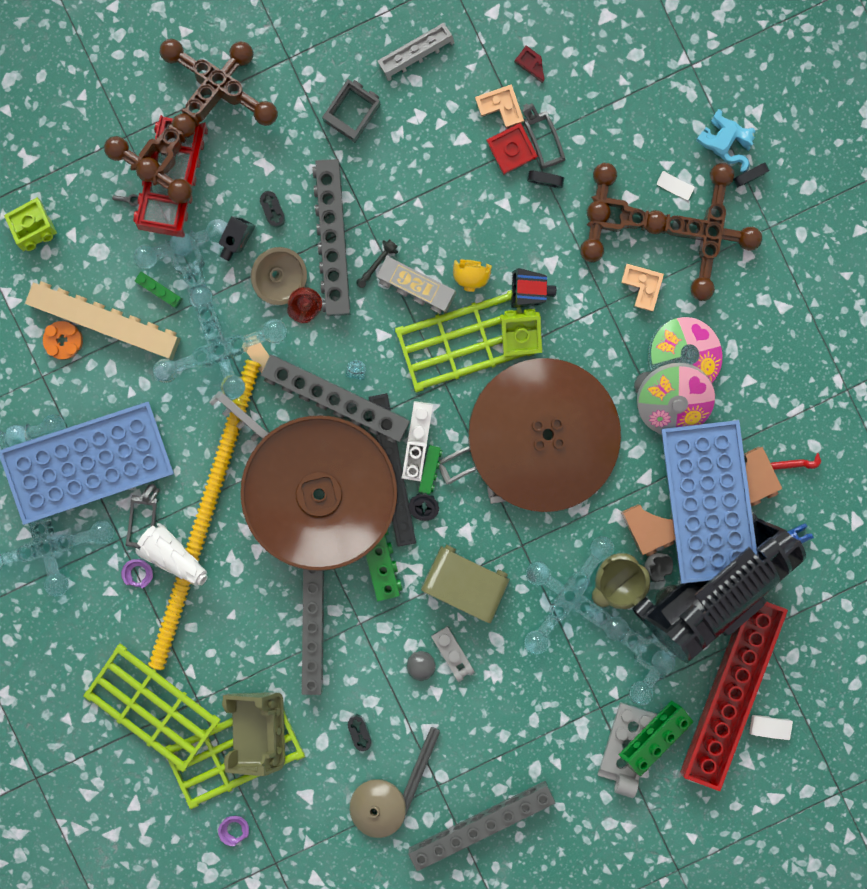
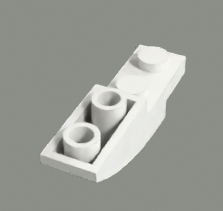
[402,401,433,481]

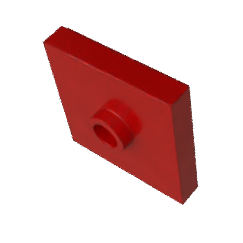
[486,122,538,175]

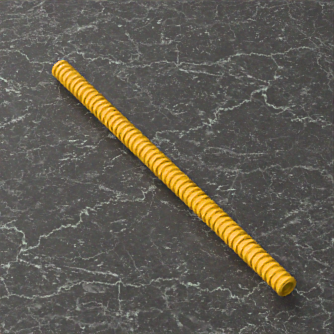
[148,359,261,670]

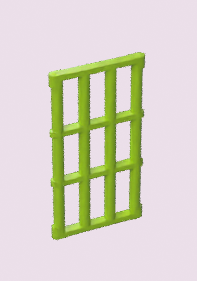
[395,290,536,393]
[83,643,221,773]
[165,711,305,810]

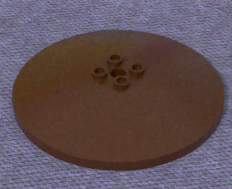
[468,358,621,512]
[240,415,397,571]

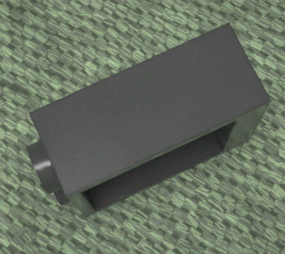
[322,79,381,143]

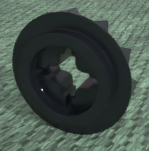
[409,493,440,521]

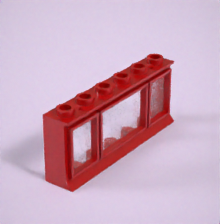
[133,115,208,238]

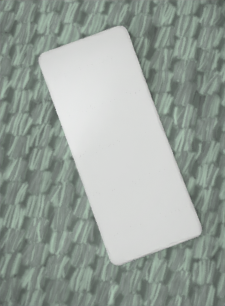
[657,171,695,200]

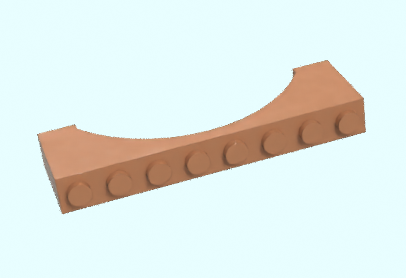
[621,447,782,556]

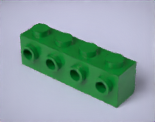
[366,530,403,602]
[618,700,694,777]

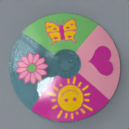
[648,317,723,383]

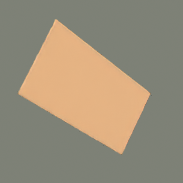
[242,337,269,373]

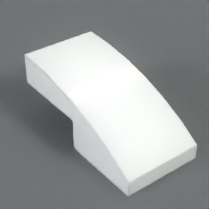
[749,715,793,740]

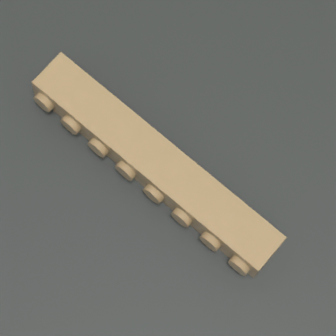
[25,281,181,360]

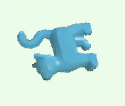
[696,109,756,173]

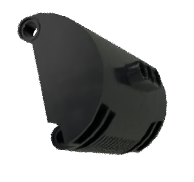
[632,512,806,663]

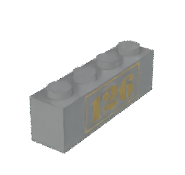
[376,256,457,314]

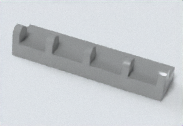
[377,23,455,82]
[209,391,269,442]

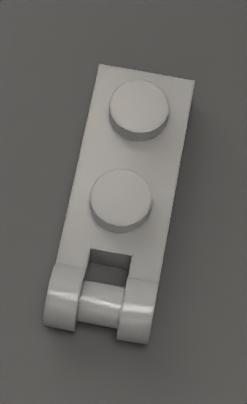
[431,626,475,682]

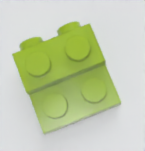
[4,197,57,252]
[500,309,542,356]

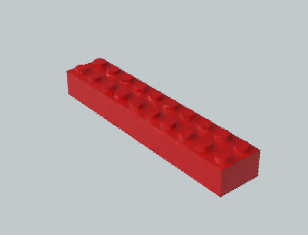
[680,601,788,791]

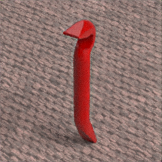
[771,453,821,470]

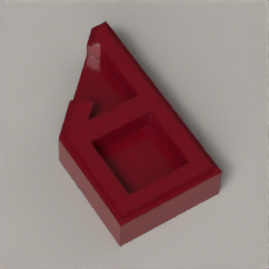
[514,45,545,83]

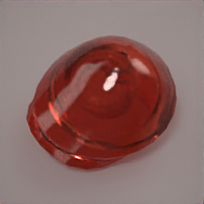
[287,287,322,323]

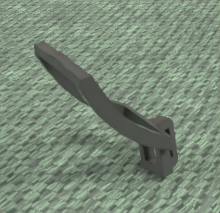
[522,103,565,169]
[126,484,160,549]

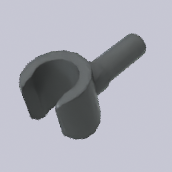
[112,194,138,207]

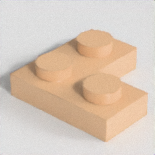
[475,84,524,128]
[621,264,664,312]

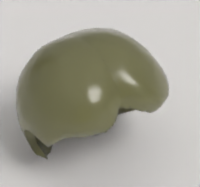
[592,553,650,609]

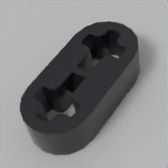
[733,162,770,188]
[527,170,565,188]
[260,191,285,227]
[348,714,372,751]

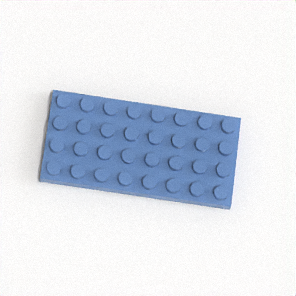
[0,401,174,525]
[661,420,757,584]

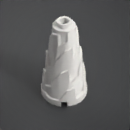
[136,523,208,586]

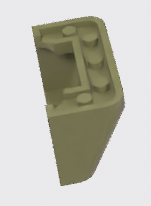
[421,544,510,624]
[222,692,285,776]

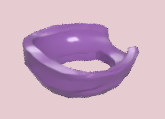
[121,559,153,589]
[218,816,249,846]

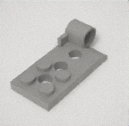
[597,702,657,798]

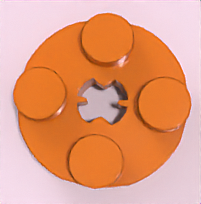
[43,321,83,360]

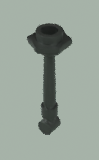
[356,239,398,288]

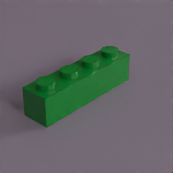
[135,272,183,309]
[419,445,443,494]

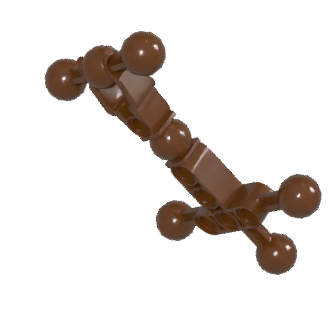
[104,38,278,204]
[580,163,763,301]

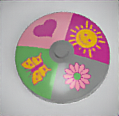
[637,363,715,434]

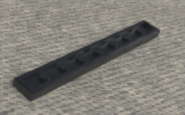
[369,393,416,547]

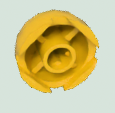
[453,260,492,292]

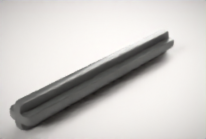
[403,727,440,816]

